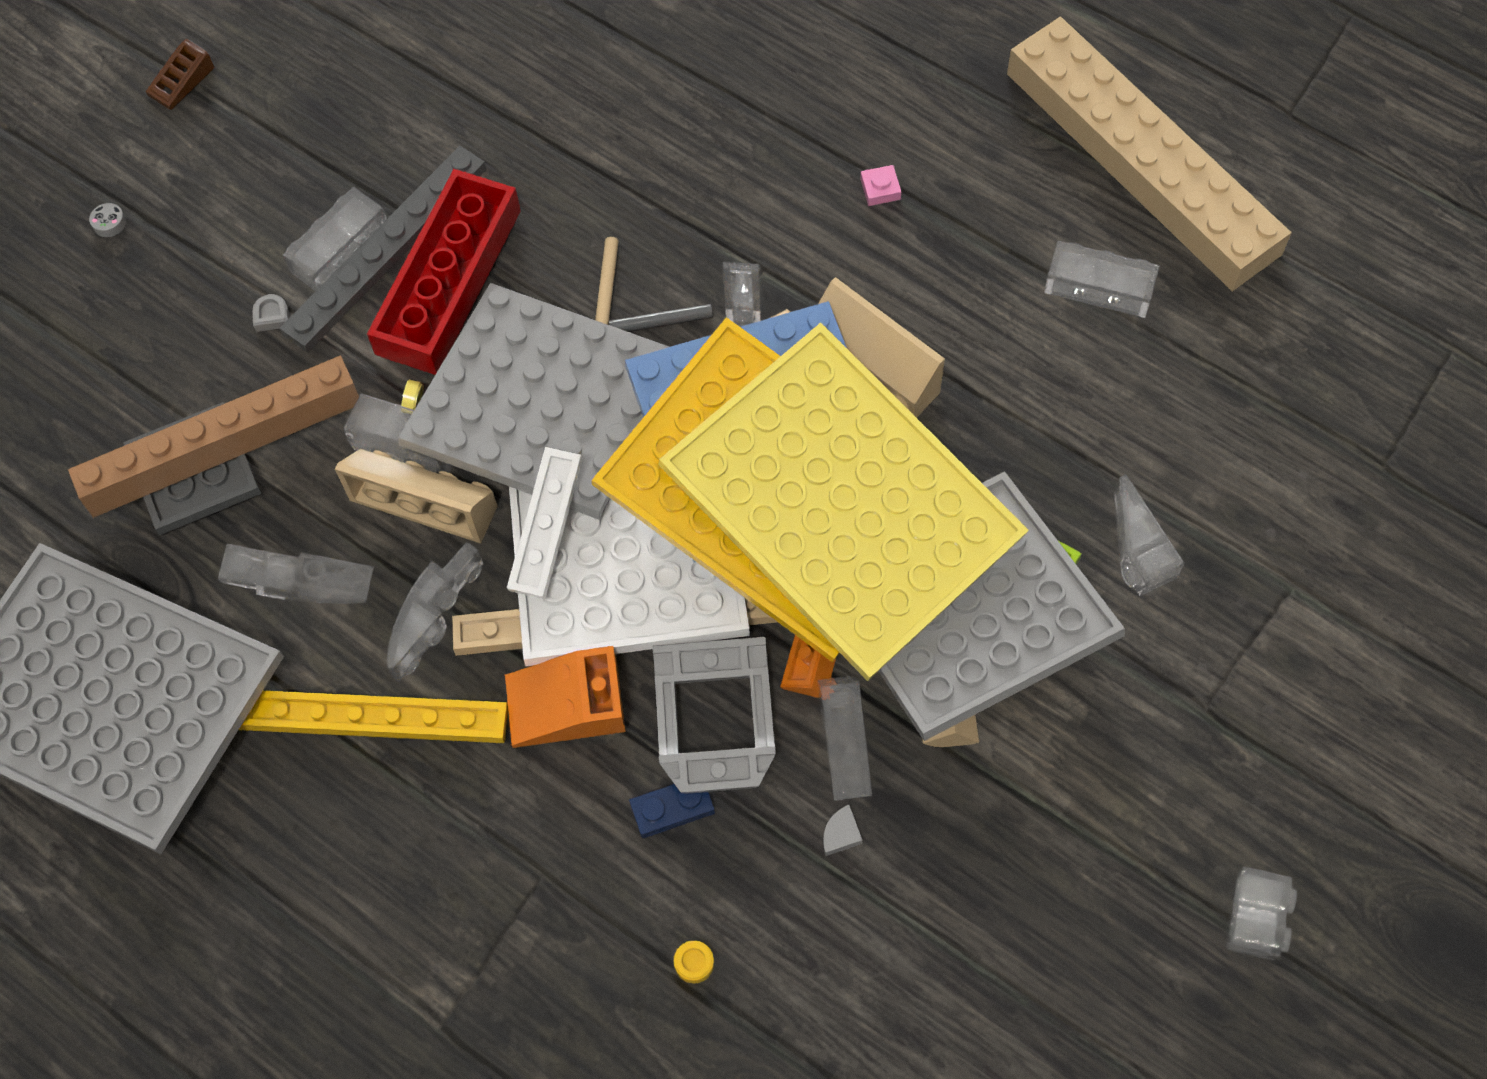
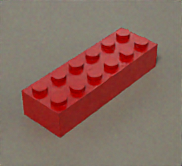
[367,169,521,375]

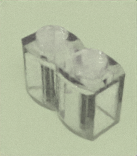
[1226,866,1297,961]

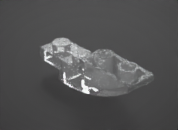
[386,542,483,682]
[218,544,374,604]

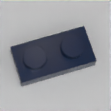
[629,784,715,839]

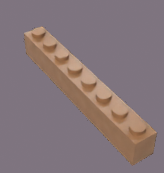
[68,355,362,518]

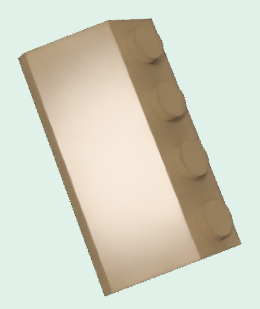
[818,277,945,418]
[335,449,498,543]

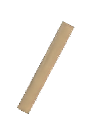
[595,237,619,325]

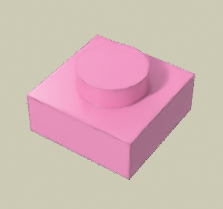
[860,165,901,206]

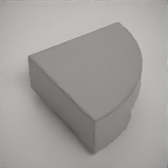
[823,805,862,856]

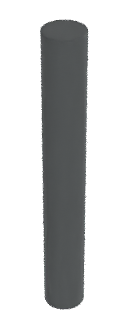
[609,304,713,332]

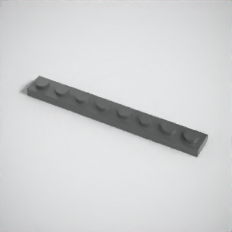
[279,146,486,353]

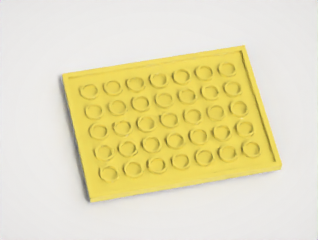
[658,323,1029,681]

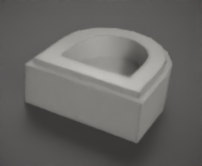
[252,294,290,332]

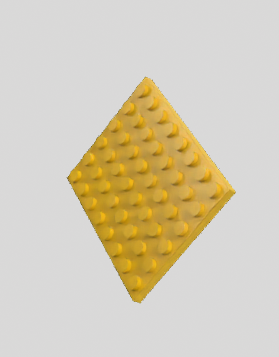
[592,317,840,662]

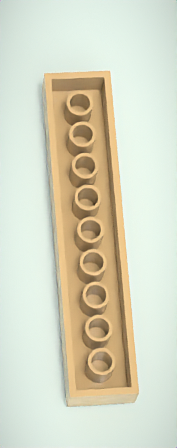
[1007,16,1292,291]

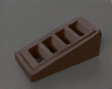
[146,39,215,110]

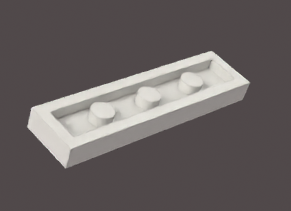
[507,447,583,599]

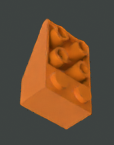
[505,646,626,748]

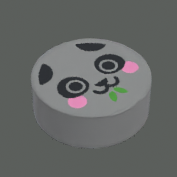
[89,203,126,237]

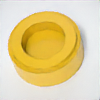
[674,941,714,983]

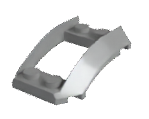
[652,637,776,794]

